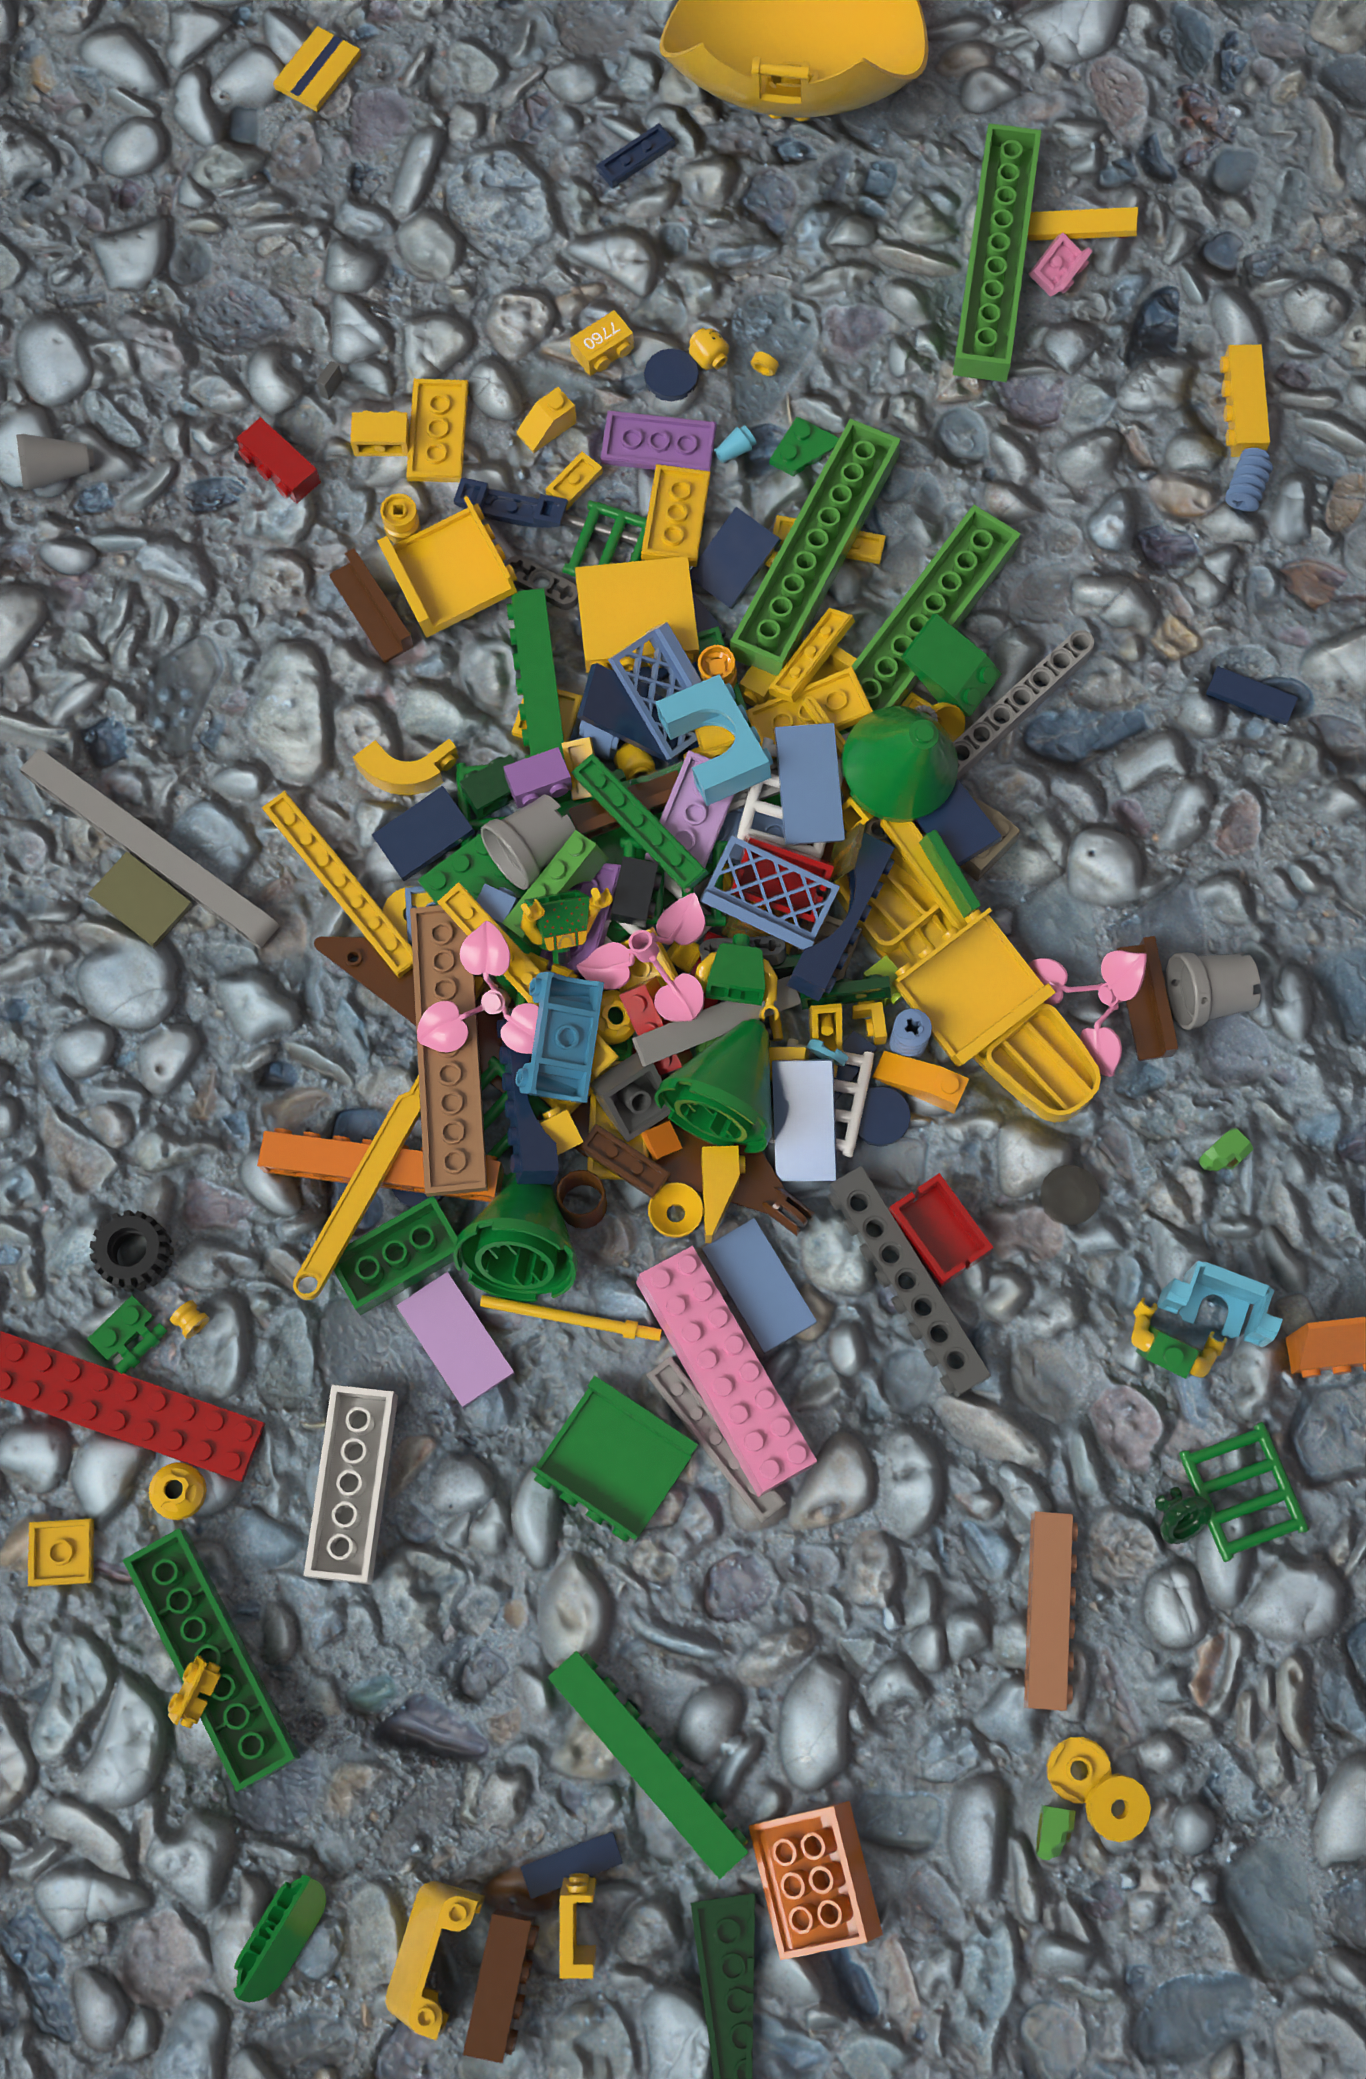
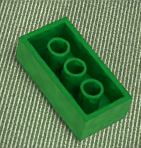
[333,1196,458,1316]

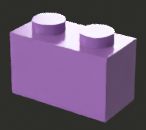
[503,747,572,809]

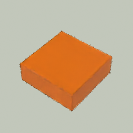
[641,1121,682,1161]

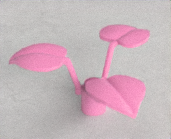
[577,893,706,1022]
[417,921,539,1054]
[1029,950,1147,1077]

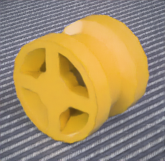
[170,1300,209,1339]

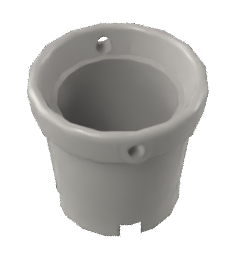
[481,794,576,890]
[1165,952,1261,1030]

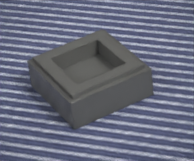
[316,361,343,400]

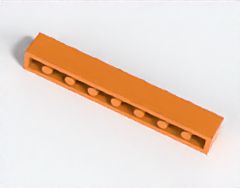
[257,1128,505,1202]

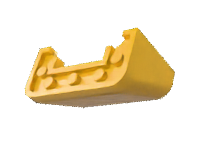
[385,1881,485,2040]

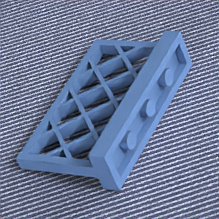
[608,622,702,760]
[700,835,840,950]

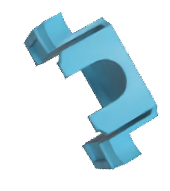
[1157,1261,1283,1347]

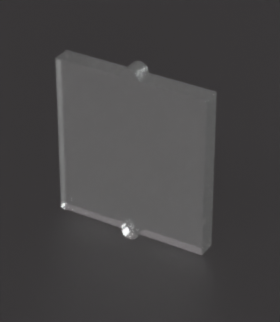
[629,759,685,785]

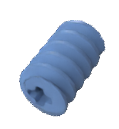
[1225,448,1273,512]
[890,1008,932,1059]

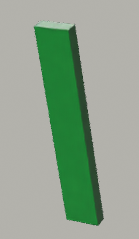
[571,753,708,893]

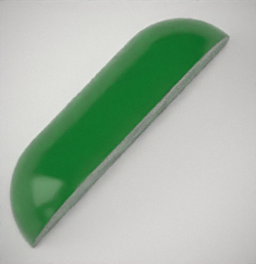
[233,1875,326,2003]

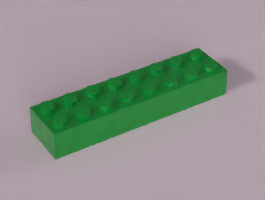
[122,1528,301,1792]

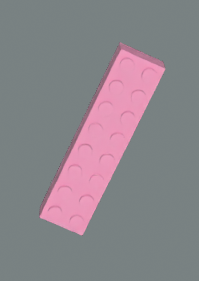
[636,1246,817,1498]

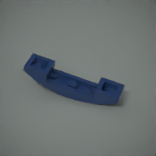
[453,477,568,528]

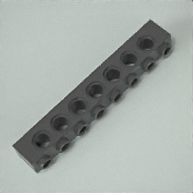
[827,1166,991,1398]

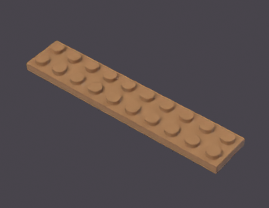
[410,905,488,1197]

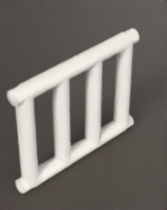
[737,737,844,858]
[769,1038,874,1157]

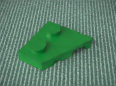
[769,416,839,476]

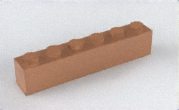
[1024,1511,1078,1711]

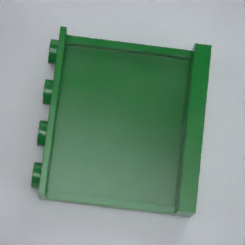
[531,1375,698,1543]

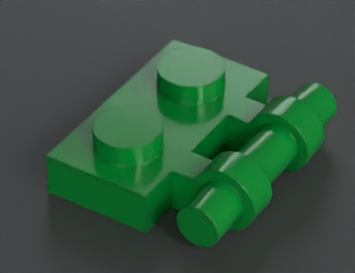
[87,1295,168,1374]

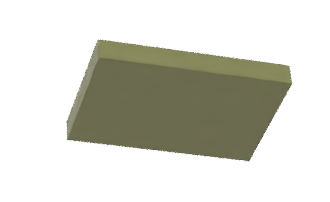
[88,851,193,949]

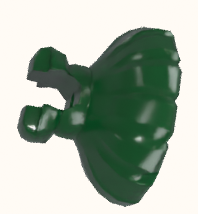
[1155,1487,1213,1544]

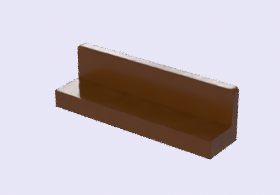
[329,548,414,663]
[569,770,679,839]
[1116,936,1178,1061]

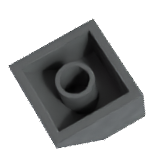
[589,1052,671,1142]

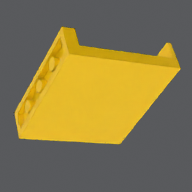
[377,496,518,638]
[575,556,699,673]
[892,907,1056,1068]

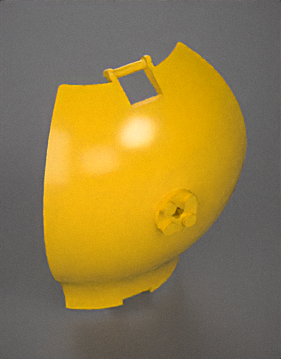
[659,0,928,121]

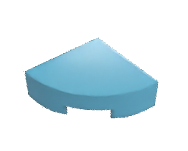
[806,1039,849,1066]

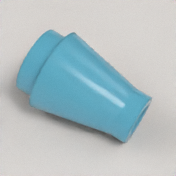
[714,425,757,464]

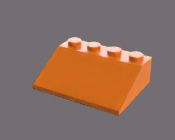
[1285,1317,1366,1378]
[748,1800,883,1960]

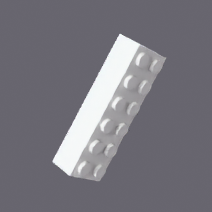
[304,1385,398,1585]

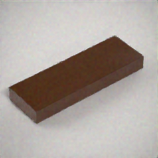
[578,1124,671,1200]

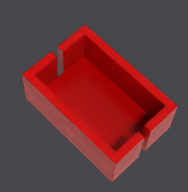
[729,834,834,922]
[889,1173,994,1288]

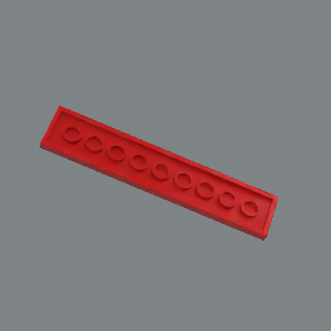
[0,1331,266,1483]

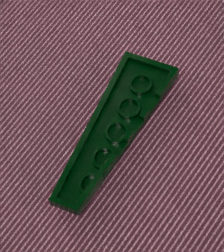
[690,1893,755,2079]

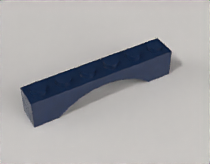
[786,832,895,1001]
[496,1009,559,1184]

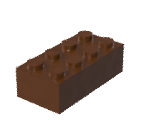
[463,1909,540,2064]

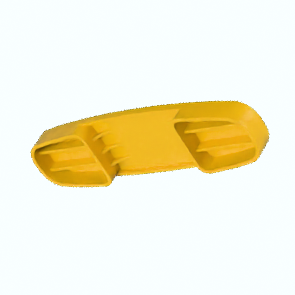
[832,839,1101,1123]

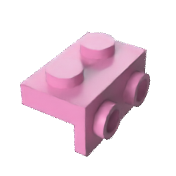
[1028,233,1093,297]

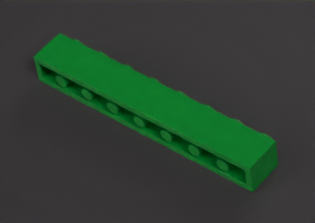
[506,588,571,804]
[548,1651,749,1880]

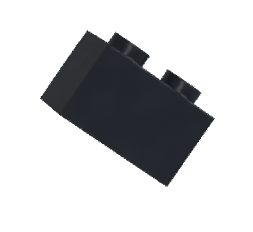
[610,856,662,927]

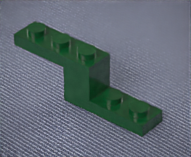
[772,952,891,1010]

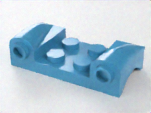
[516,972,604,1103]

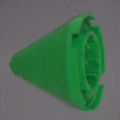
[841,706,958,823]
[655,1019,772,1153]
[453,1177,578,1302]

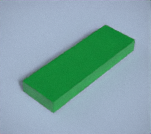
[919,830,981,918]

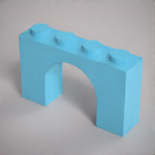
[656,674,773,806]

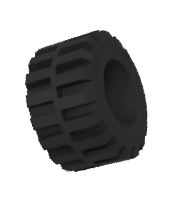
[89,1210,174,1292]

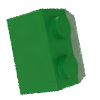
[901,614,1002,717]

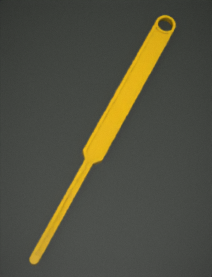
[802,695,968,930]
[293,976,484,1300]

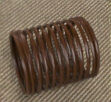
[556,1170,607,1229]

